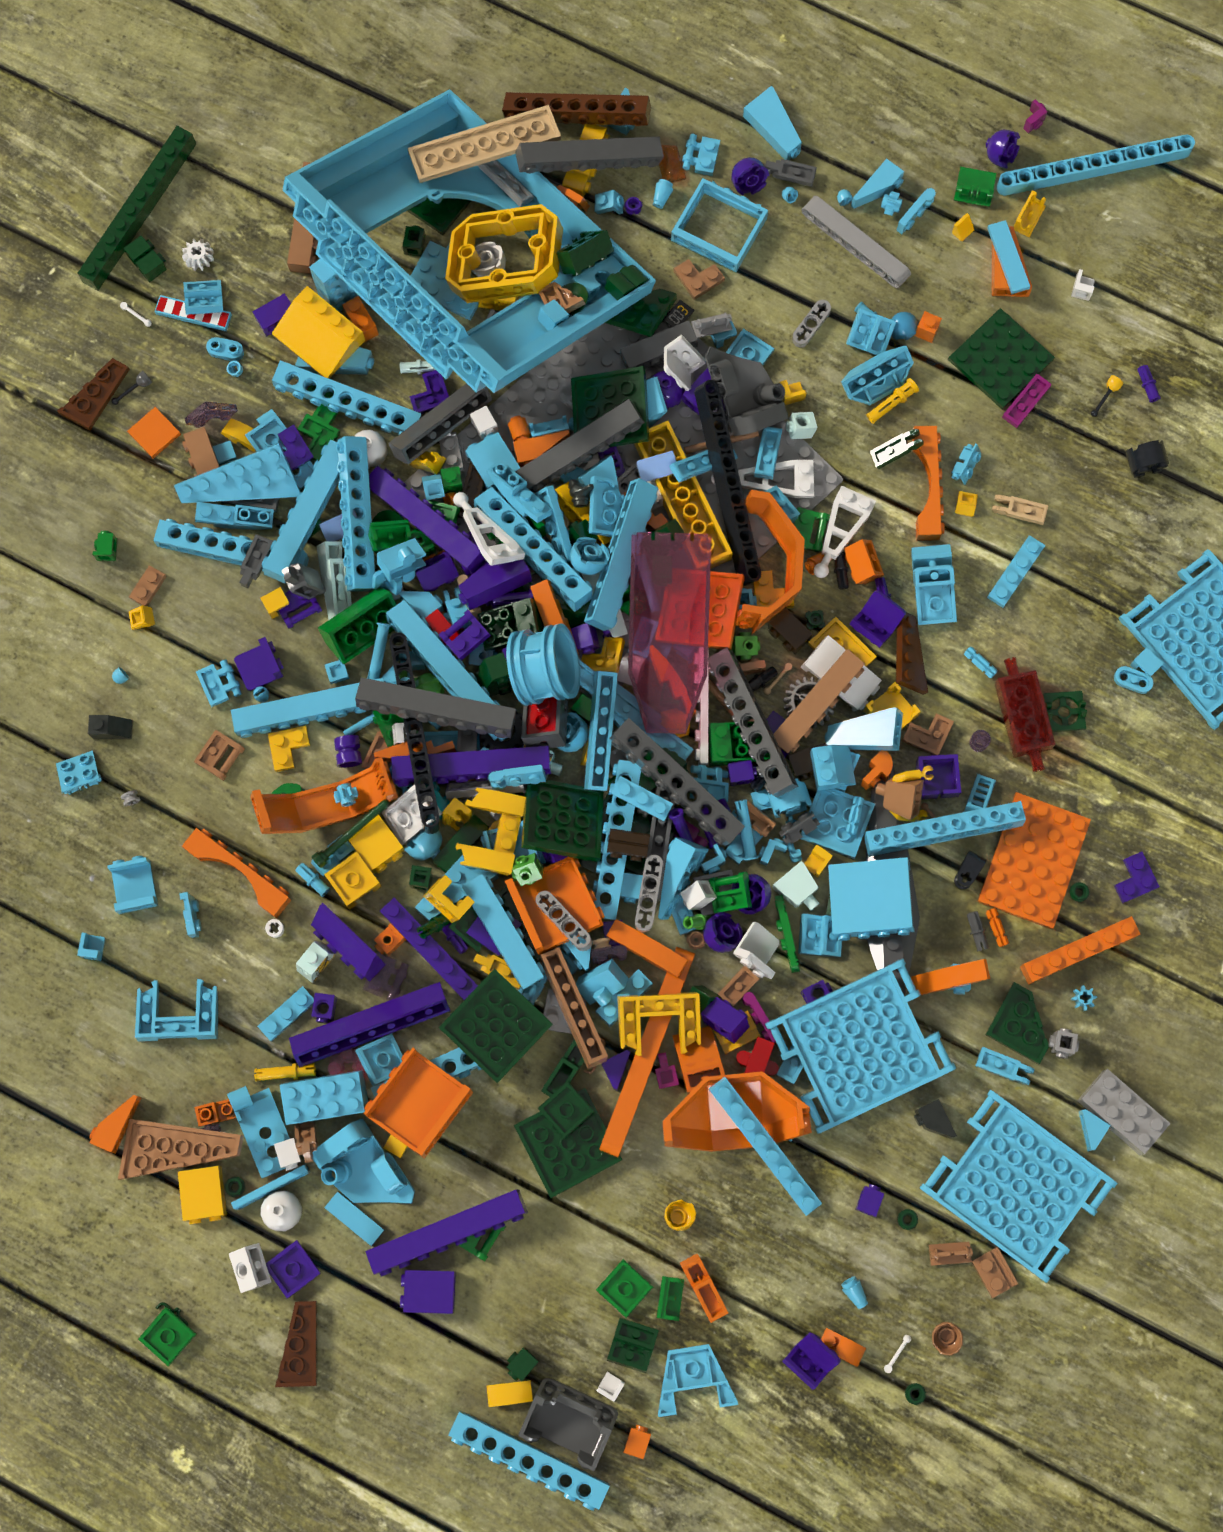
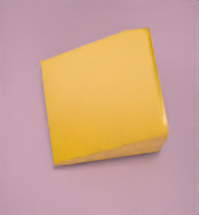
[952,213,974,241]
[955,491,978,517]
[128,605,155,630]

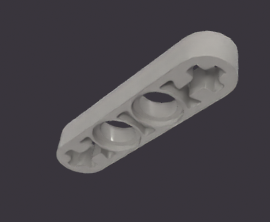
[635,855,663,933]
[536,891,592,951]

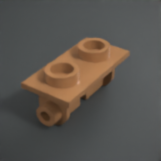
[735,799,776,837]
[929,1241,973,1266]

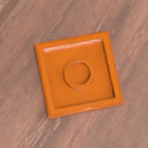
[127,407,181,459]

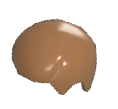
[932,1322,963,1356]

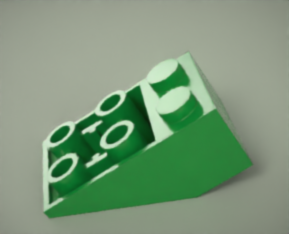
[708,721,770,767]

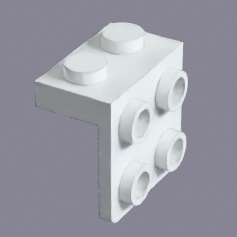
[663,335,706,391]
[733,922,780,979]

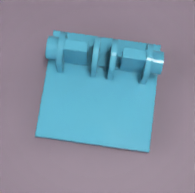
[56,750,102,795]

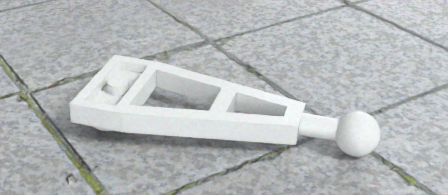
[711,460,814,498]
[814,486,876,578]
[453,492,525,566]

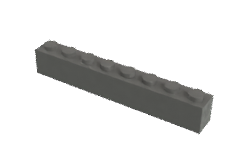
[515,136,664,174]
[515,399,645,493]
[355,677,516,738]

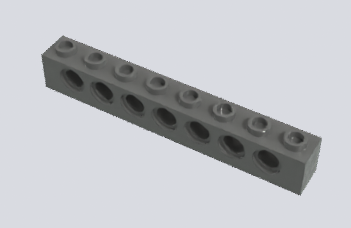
[707,647,799,797]
[610,718,745,846]

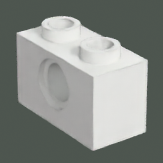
[229,1243,271,1293]

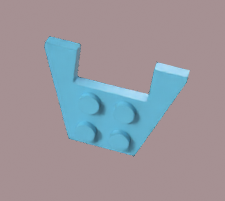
[658,1344,738,1417]

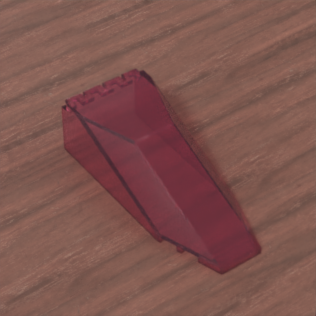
[628,532,712,734]

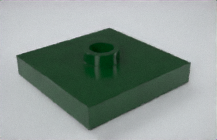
[538,1081,595,1139]

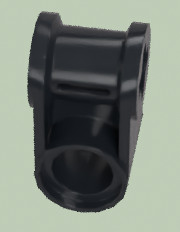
[954,850,987,890]

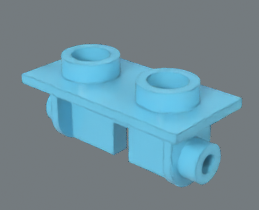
[951,443,981,485]

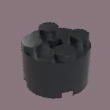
[1125,440,1169,478]

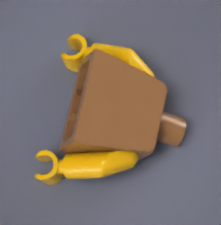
[875,766,934,822]

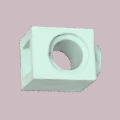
[786,412,818,439]

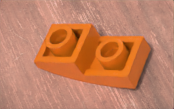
[194,1099,236,1127]

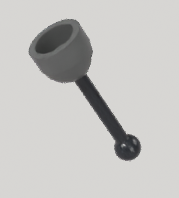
[111,371,153,405]

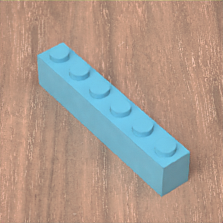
[584,671,618,791]
[461,874,545,991]

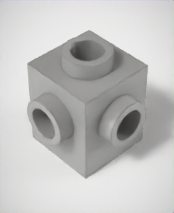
[1049,1028,1079,1059]

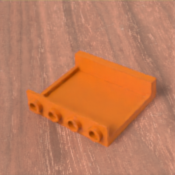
[505,857,605,955]
[364,1048,473,1159]

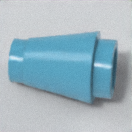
[653,179,673,209]
[841,1276,868,1309]

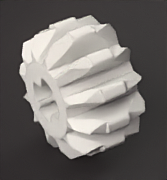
[182,239,214,271]

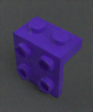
[849,590,906,648]
[234,637,284,691]
[782,1332,841,1390]

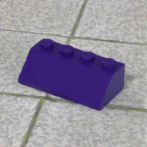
[311,903,386,982]

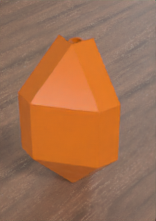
[662,1072,812,1152]

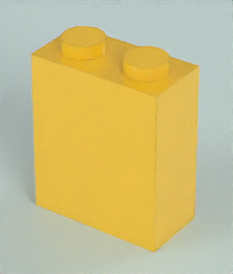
[349,814,405,874]
[178,1166,227,1225]

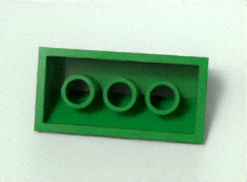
[318,587,396,664]

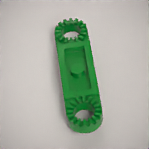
[774,895,800,973]

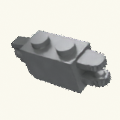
[282,563,326,600]

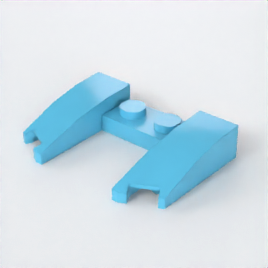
[135,979,218,1042]

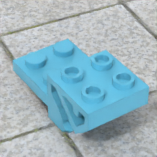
[911,544,957,625]

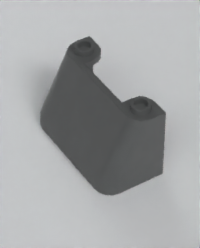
[518,1378,618,1471]

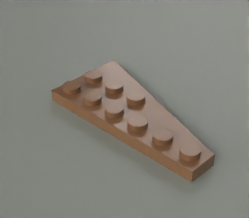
[118,1119,244,1180]

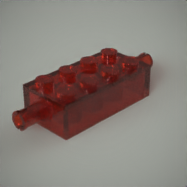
[994,657,1056,772]

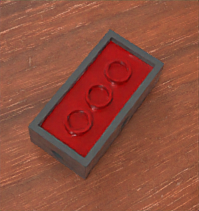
[521,697,568,748]

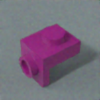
[1023,99,1048,133]

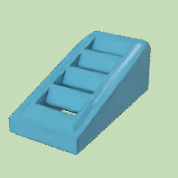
[964,774,996,812]

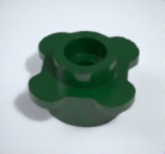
[805,610,825,630]

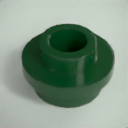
[1069,882,1090,902]
[225,1177,245,1197]
[897,1209,918,1230]
[905,1383,926,1405]

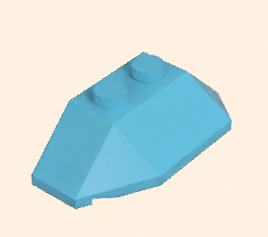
[841,346,914,405]

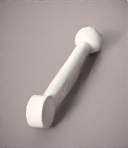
[120,302,152,327]
[884,1335,911,1373]

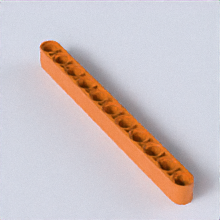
[599,947,695,1157]

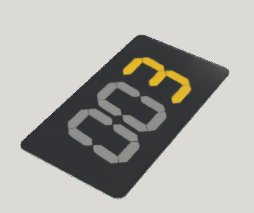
[663,300,695,327]

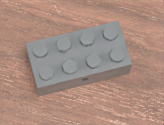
[1077,1069,1170,1155]

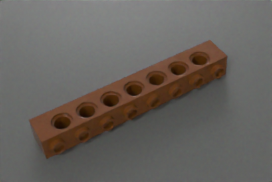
[502,92,651,126]

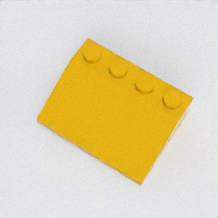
[272,286,365,379]

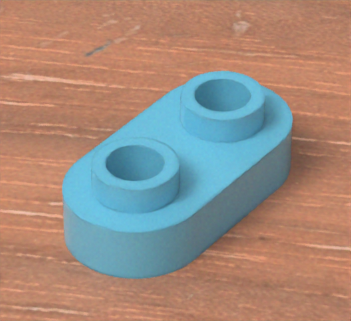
[206,337,244,361]
[1114,666,1153,694]

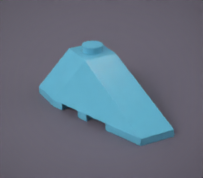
[658,838,709,920]

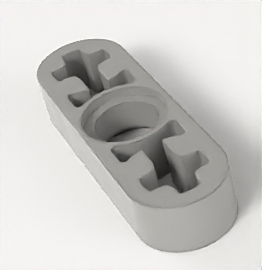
[792,300,831,348]

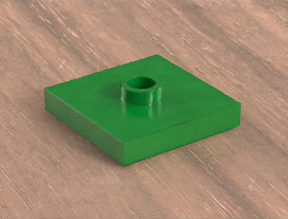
[596,1259,653,1318]
[138,1307,197,1366]

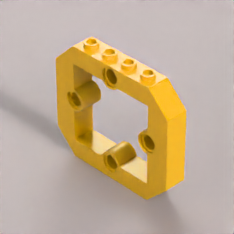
[445,204,563,303]

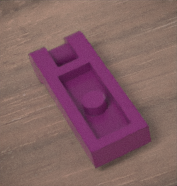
[742,992,776,1043]

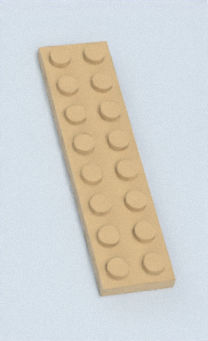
[408,105,561,183]

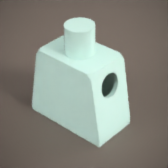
[772,861,820,911]

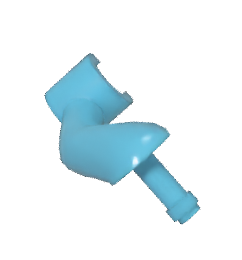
[783,816,802,862]

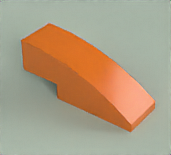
[680,1254,728,1323]

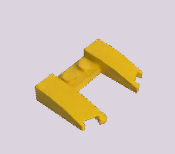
[456,788,526,876]
[617,992,701,1056]

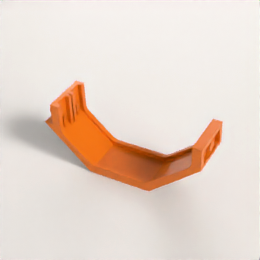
[736,490,805,635]
[250,757,398,834]

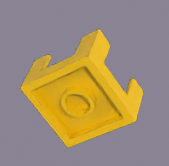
[863,682,921,730]
[324,851,382,909]
[423,875,475,923]

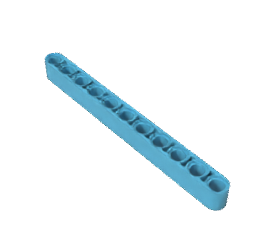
[997,135,1195,196]

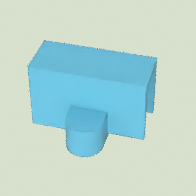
[377,538,426,583]
[576,959,628,1006]

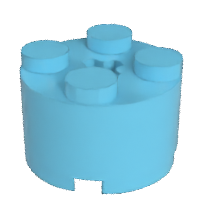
[768,778,812,818]

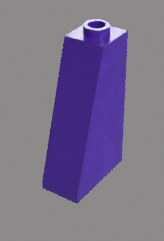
[458,560,532,611]

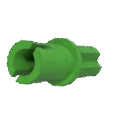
[683,914,713,930]

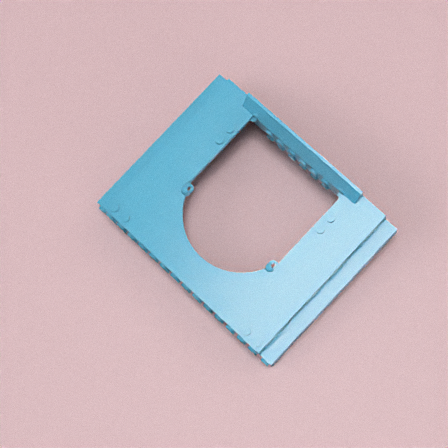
[282,89,656,393]

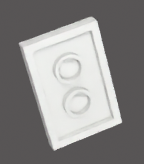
[382,783,442,845]

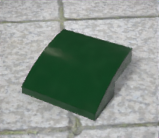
[607,1318,659,1373]

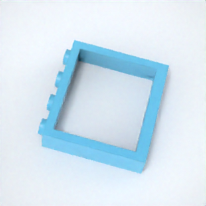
[671,178,768,272]

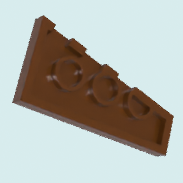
[57,358,130,431]
[896,612,928,695]
[275,1301,317,1387]

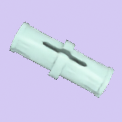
[400,359,436,374]

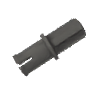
[967,911,989,952]

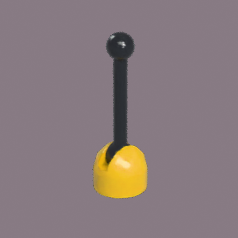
[1091,375,1124,417]

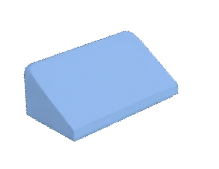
[636,451,676,482]
[319,510,357,541]

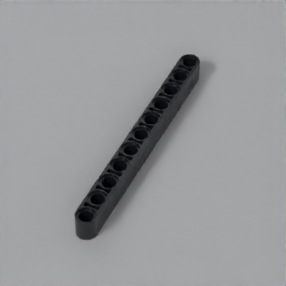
[694,380,762,586]
[389,632,440,834]

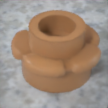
[686,930,705,950]

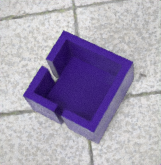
[916,754,961,800]

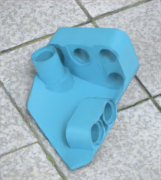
[312,1118,415,1204]

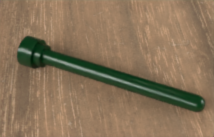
[311,800,389,868]

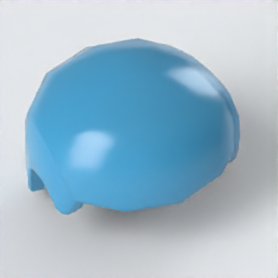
[891,312,918,340]

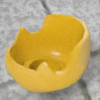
[664,1199,697,1231]

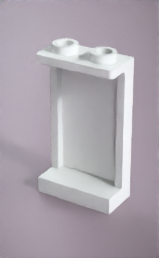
[801,635,882,712]

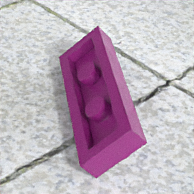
[1002,374,1052,428]

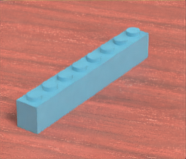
[262,440,352,584]
[584,478,658,631]
[386,600,500,705]
[231,678,385,738]

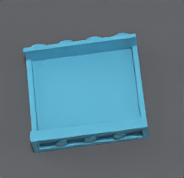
[828,857,915,941]

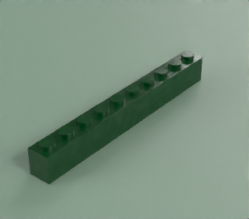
[77,126,196,291]

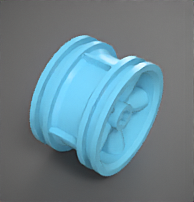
[506,623,580,706]

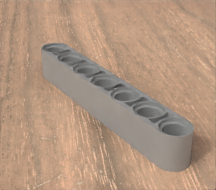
[802,196,911,288]

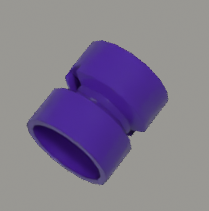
[334,735,362,768]

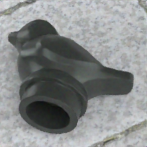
[568,479,594,507]

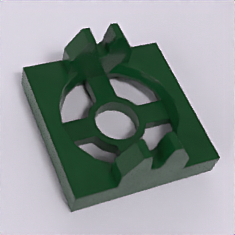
[1042,691,1087,732]

